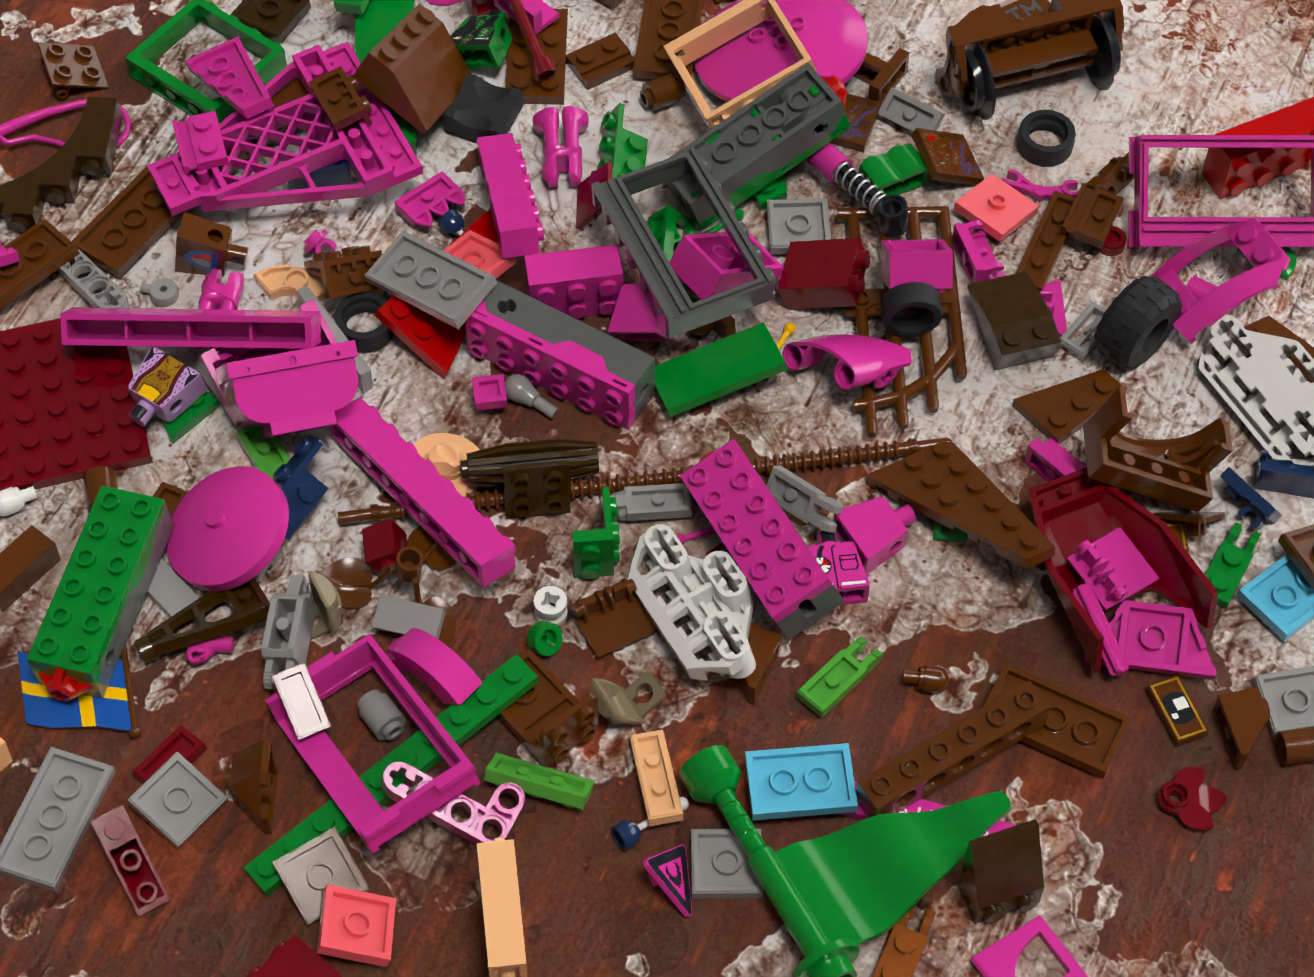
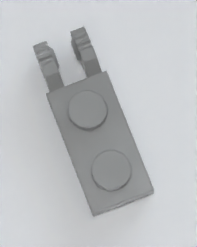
[766,466,844,533]

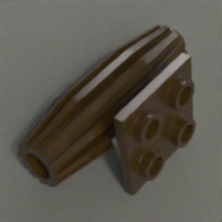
[461,439,599,519]

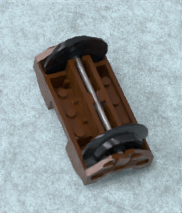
[934,0,1124,120]

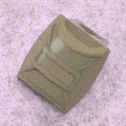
[308,571,343,641]
[590,671,666,725]

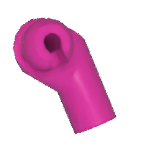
[186,636,234,665]

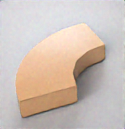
[253,264,326,302]

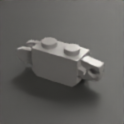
[261,575,316,689]

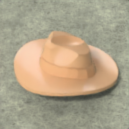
[413,433,479,497]

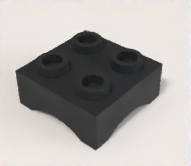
[443,73,523,141]

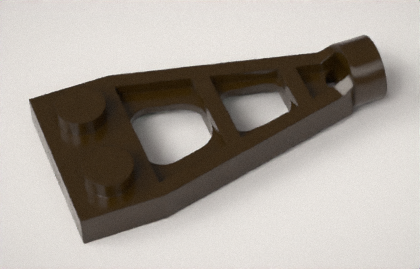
[134,578,270,665]

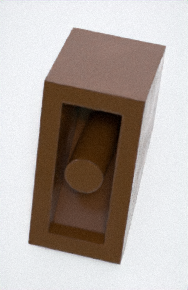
[728,623,782,705]
[1212,687,1270,770]

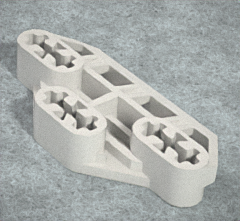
[1198,314,1314,467]
[627,524,756,681]

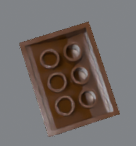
[352,3,471,134]

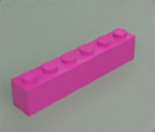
[477,133,544,259]

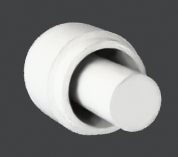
[0,486,37,516]

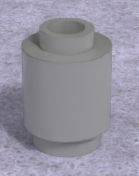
[357,689,406,740]

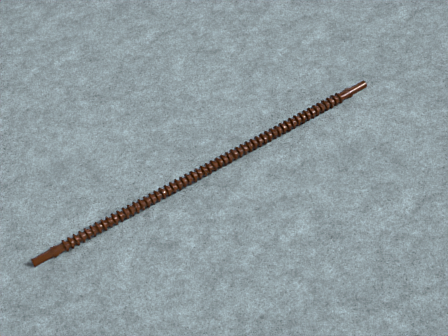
[338,437,949,525]

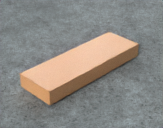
[629,730,684,827]

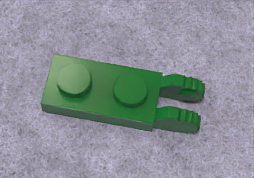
[1205,522,1261,609]

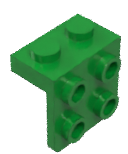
[572,487,620,579]

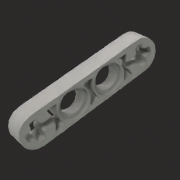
[58,249,131,308]

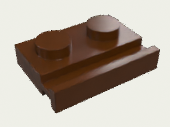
[566,32,635,90]
[1060,183,1124,249]

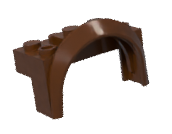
[1083,386,1233,512]

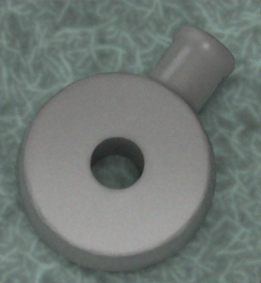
[140,278,179,307]

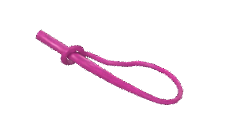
[0,99,131,148]

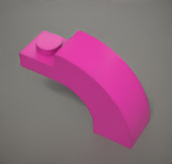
[386,628,483,706]

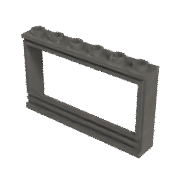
[591,147,776,339]

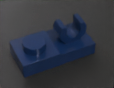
[1220,467,1282,531]

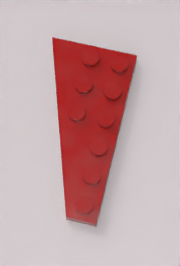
[375,209,499,379]

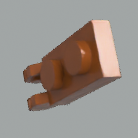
[872,906,936,977]

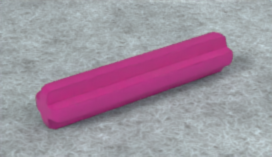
[1073,583,1129,677]

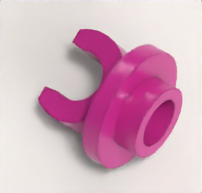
[303,229,337,255]

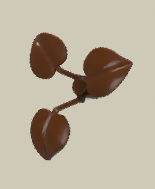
[317,526,457,647]

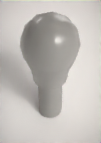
[505,374,559,419]

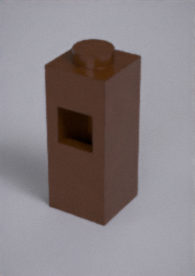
[0,525,61,613]

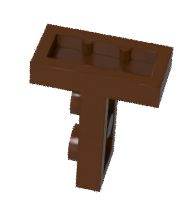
[853,48,910,103]

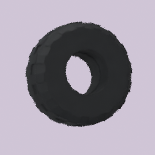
[1094,276,1182,369]

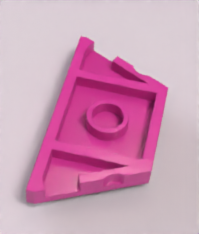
[1084,600,1217,680]

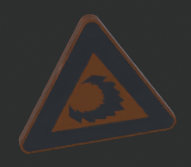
[1154,512,1225,537]

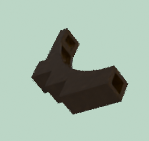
[0,96,123,232]

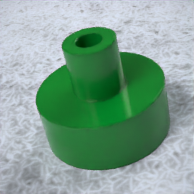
[527,621,562,656]

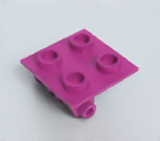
[1067,527,1160,611]

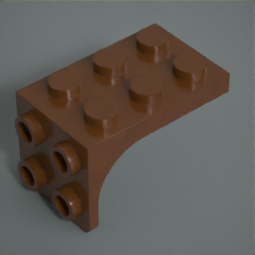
[498,649,598,767]

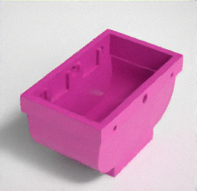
[215,340,358,439]

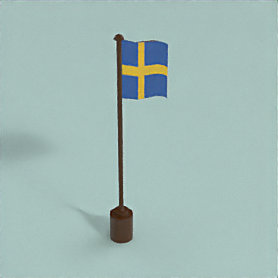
[18,466,142,739]

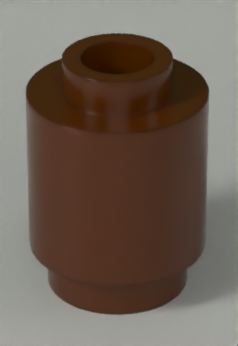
[640,74,686,111]

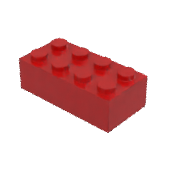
[1202,97,1314,199]

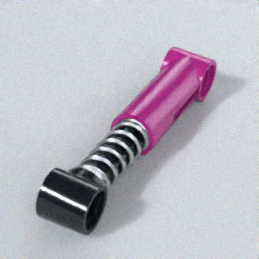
[805,142,909,237]

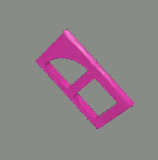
[970,915,1088,977]

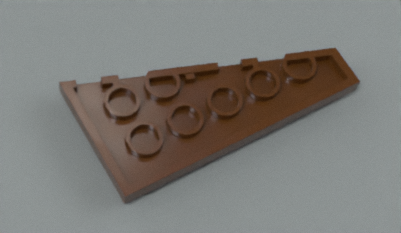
[866,438,1055,569]

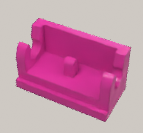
[952,220,1006,283]

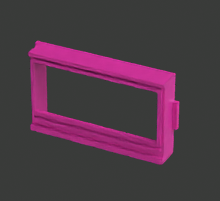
[1128,135,1314,248]
[265,634,480,854]

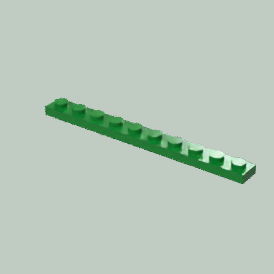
[243,654,539,897]

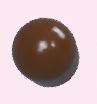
[902,665,950,694]

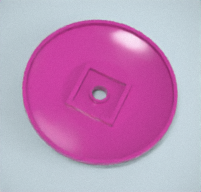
[694,0,868,102]

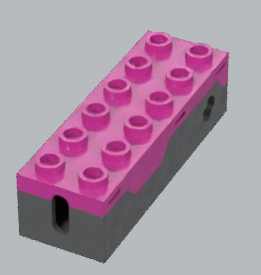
[465,281,655,430]
[680,439,845,640]

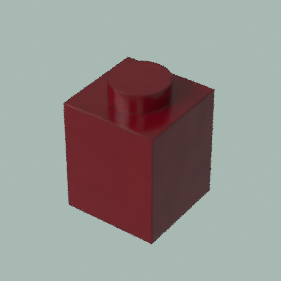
[362,519,408,576]

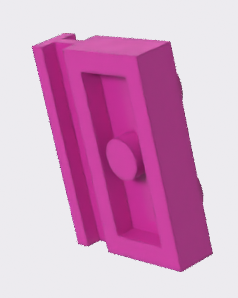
[172,111,229,175]

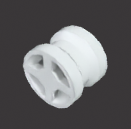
[534,586,568,626]

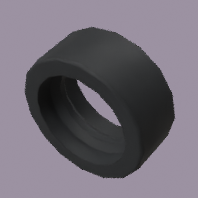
[1017,110,1076,167]
[880,282,943,336]
[334,292,394,353]

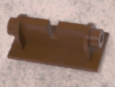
[1085,152,1135,195]

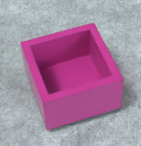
[881,239,953,293]

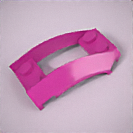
[1150,218,1291,344]

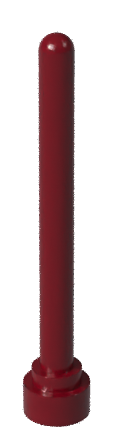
[508,0,557,82]

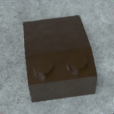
[967,271,1062,370]
[958,819,1044,924]

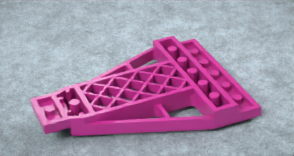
[147,41,423,216]

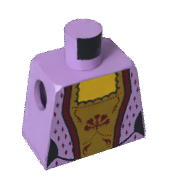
[128,346,207,427]

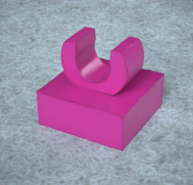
[472,374,508,411]

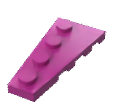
[184,37,275,119]

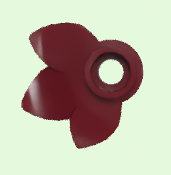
[1157,767,1227,831]

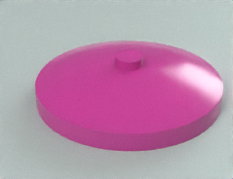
[166,466,289,591]

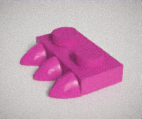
[394,171,465,227]

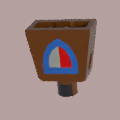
[175,212,248,276]

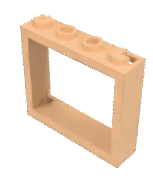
[664,0,818,129]
[477,838,527,977]

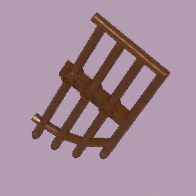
[837,206,967,438]

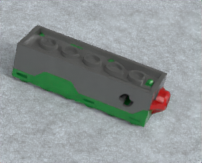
[666,63,851,230]
[27,485,174,701]

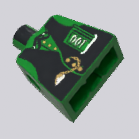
[451,9,512,69]

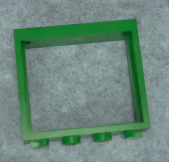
[125,0,287,123]

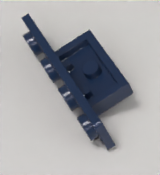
[273,435,328,540]

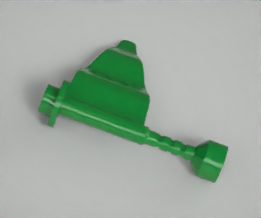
[679,745,1011,977]

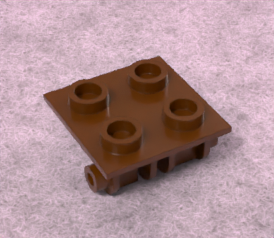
[37,42,109,100]
[567,578,658,659]

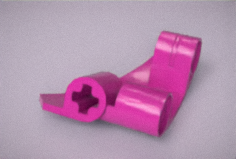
[782,334,912,390]

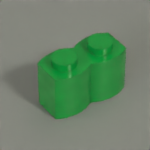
[858,144,929,195]

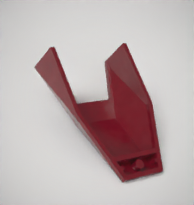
[1028,467,1218,673]

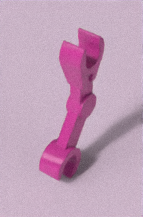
[1002,170,1079,201]

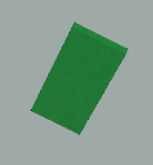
[655,322,788,417]

